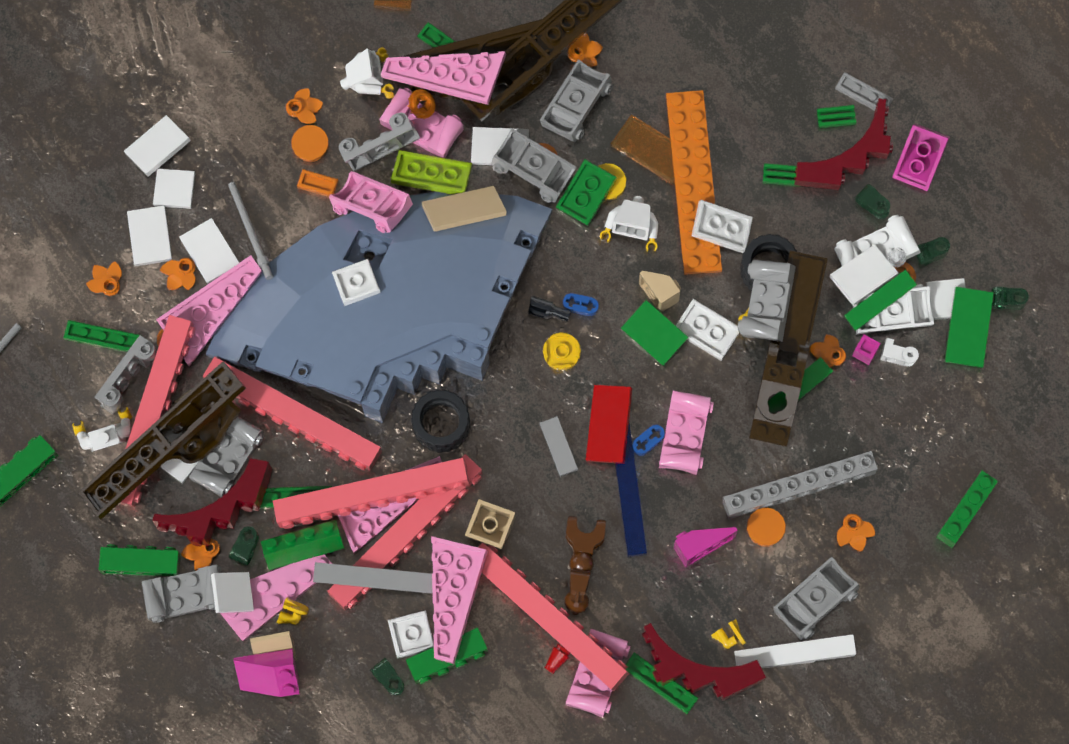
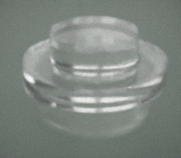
[888,247,906,267]

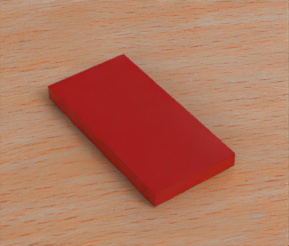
[586,385,633,464]

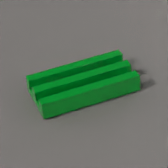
[816,105,857,128]
[763,163,796,186]

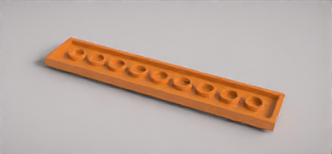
[666,90,722,275]

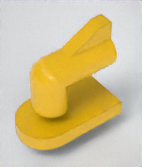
[276,597,309,625]
[711,619,746,649]

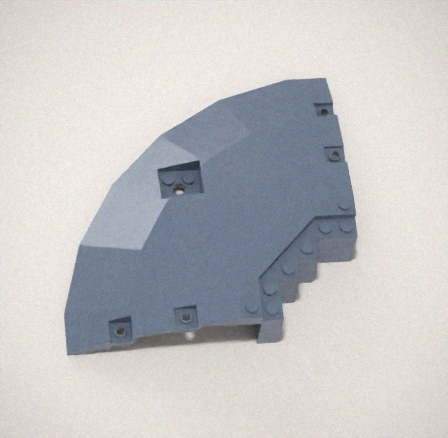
[206,191,552,423]

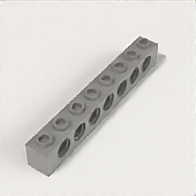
[722,451,878,520]

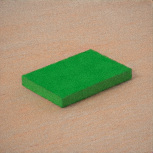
[556,159,617,227]
[621,300,689,366]

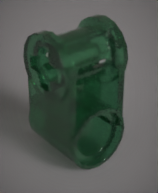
[855,184,890,220]
[916,237,950,267]
[991,287,1029,310]
[229,526,260,566]
[370,658,405,696]

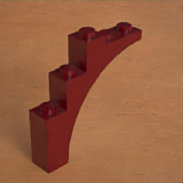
[794,98,893,190]
[152,458,273,547]
[642,623,766,701]

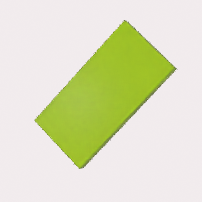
[391,150,472,195]

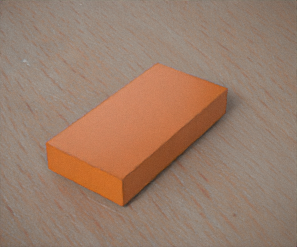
[297,169,339,197]

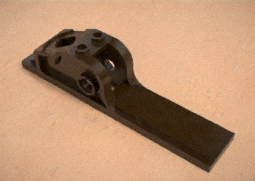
[460,0,622,122]
[388,19,542,100]
[749,250,828,447]
[79,362,246,520]

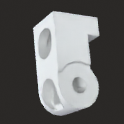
[880,338,919,367]

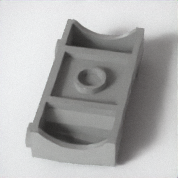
[540,60,613,142]
[339,112,420,171]
[491,128,576,203]
[738,260,796,342]
[94,335,157,414]
[189,416,264,497]
[773,557,859,640]
[142,564,221,623]

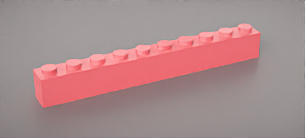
[120,315,195,507]
[203,356,382,471]
[327,454,482,611]
[273,458,470,529]
[478,542,630,691]

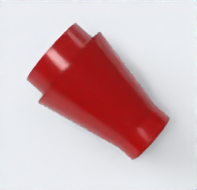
[544,644,570,674]

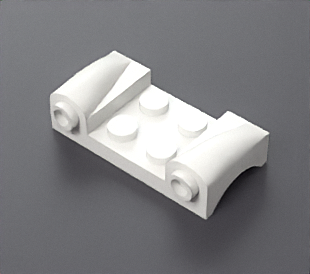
[834,215,921,266]
[852,284,934,335]

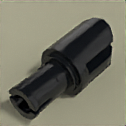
[528,296,571,322]

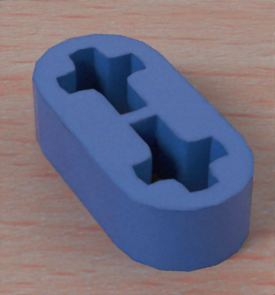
[563,293,599,316]
[633,425,665,456]

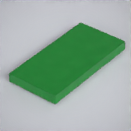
[944,287,994,368]

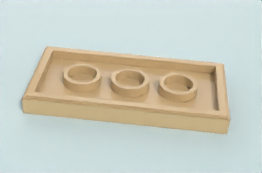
[422,186,506,232]

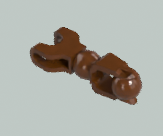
[564,516,606,615]

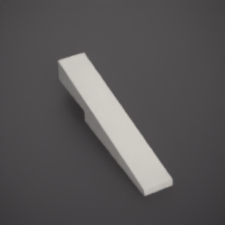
[734,635,856,668]

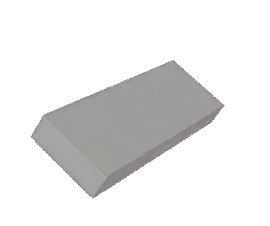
[835,72,893,111]
[539,416,578,477]

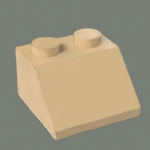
[639,271,681,313]
[465,499,516,549]
[250,631,297,661]

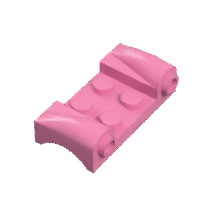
[380,88,464,158]
[329,171,413,233]
[659,391,714,475]
[566,629,631,718]

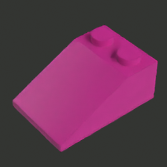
[892,124,950,191]
[674,527,738,567]
[234,649,300,697]

